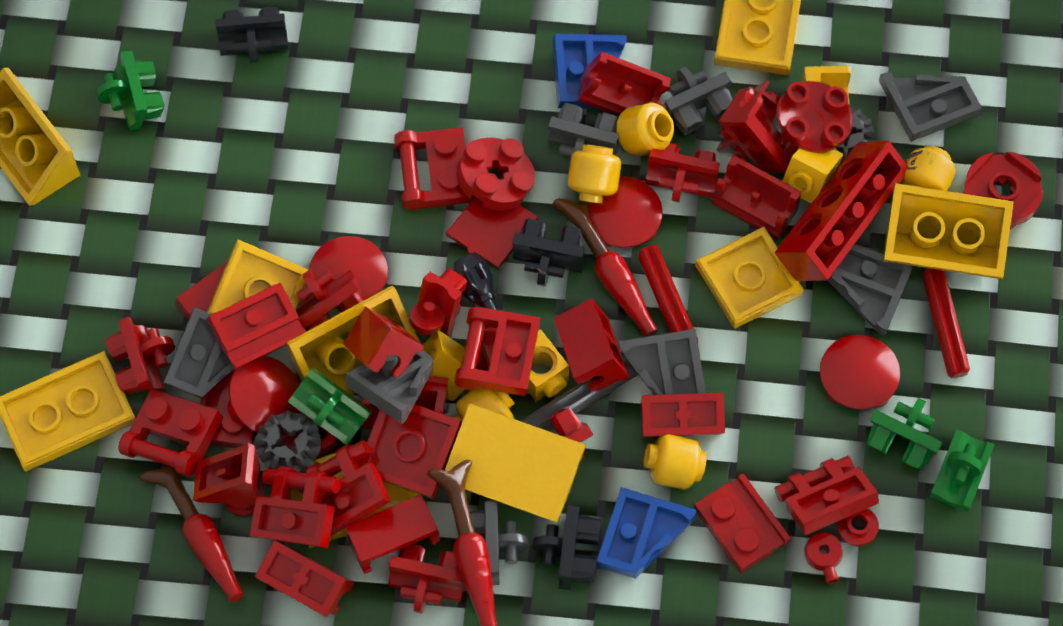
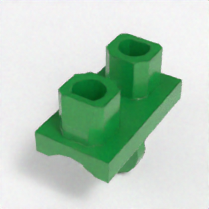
[96,51,164,131]
[288,368,372,444]
[867,398,943,471]
[930,429,995,512]

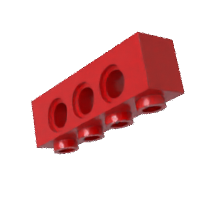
[775,140,908,281]

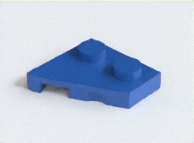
[552,34,627,109]
[596,487,697,579]

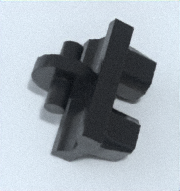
[216,6,289,63]
[512,218,585,286]
[532,505,601,590]

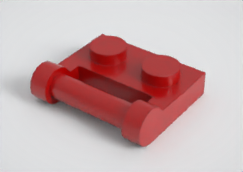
[394,127,472,210]
[454,307,540,396]
[118,389,223,477]

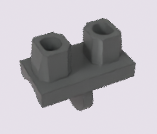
[665,67,732,136]
[548,103,619,157]
[470,501,529,585]

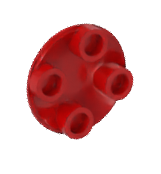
[776,81,853,153]
[588,177,662,248]
[309,236,388,312]
[820,335,900,410]
[227,356,301,433]

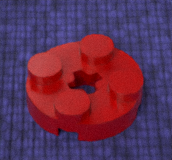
[456,137,535,211]
[963,152,1043,230]

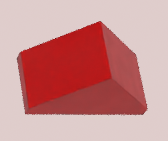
[193,443,261,505]

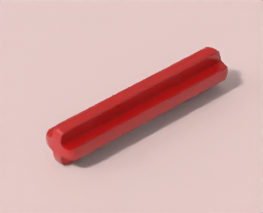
[638,245,698,342]
[922,268,970,378]

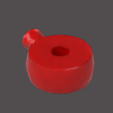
[804,532,843,584]

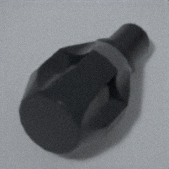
[452,253,499,310]

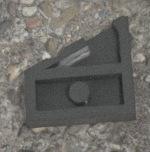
[618,329,706,395]
[346,350,434,424]

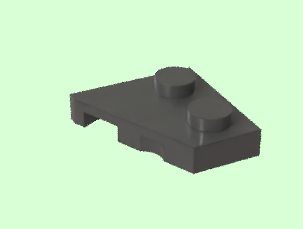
[879,72,982,142]
[827,244,913,336]
[163,307,233,398]

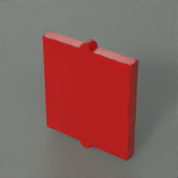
[446,197,538,270]

